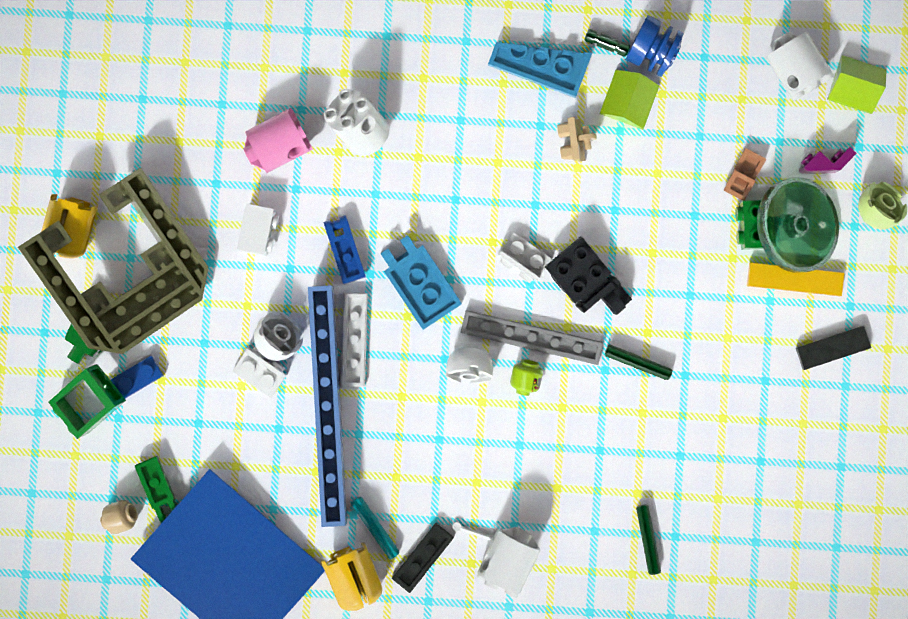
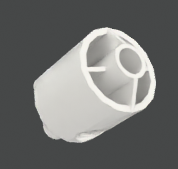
[766,32,835,102]
[324,88,389,156]
[476,527,541,598]

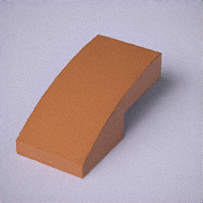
[723,148,767,201]

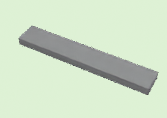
[460,310,604,365]

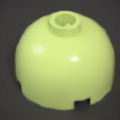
[858,181,908,230]

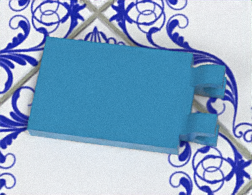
[380,235,462,330]

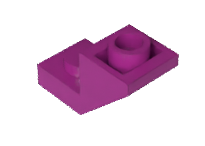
[799,147,857,174]

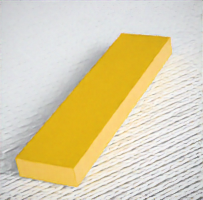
[747,263,844,297]

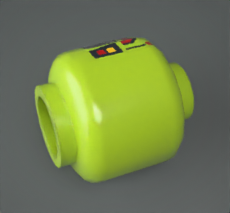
[510,359,543,396]

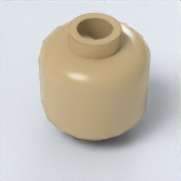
[100,500,138,534]

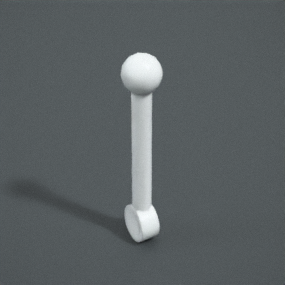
[452,522,495,542]

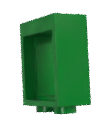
[48,364,126,439]

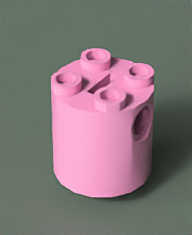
[243,108,313,173]

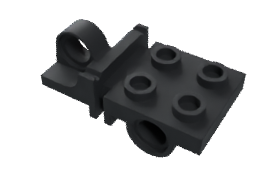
[545,236,632,315]

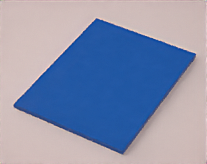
[130,469,325,619]

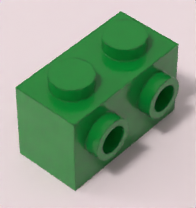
[735,200,774,250]

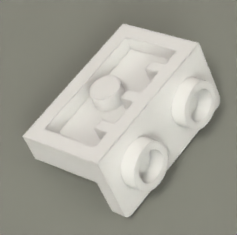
[498,233,552,283]
[232,347,287,398]

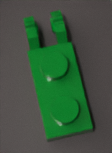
[134,456,177,523]

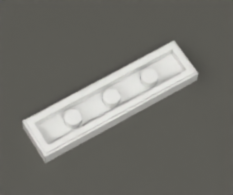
[341,292,368,388]

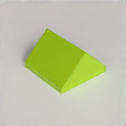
[827,55,887,114]
[599,70,659,130]

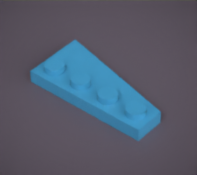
[488,42,592,98]

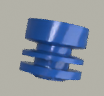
[625,15,684,77]

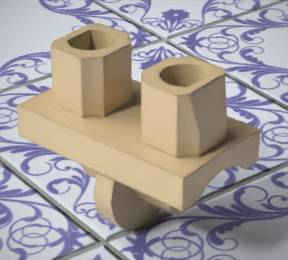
[557,117,597,162]

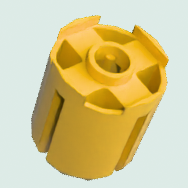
[41,194,98,259]
[321,542,383,611]

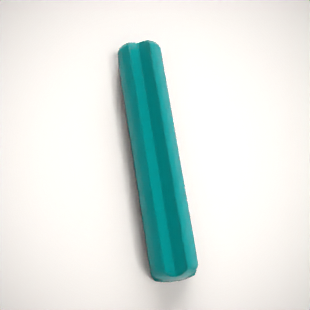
[351,496,400,560]

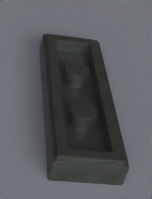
[795,326,872,370]
[391,522,454,593]

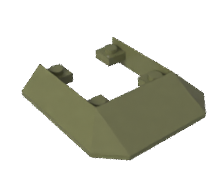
[17,167,208,354]

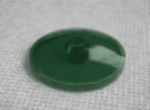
[757,177,839,273]

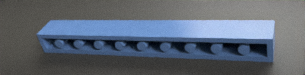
[308,285,347,527]

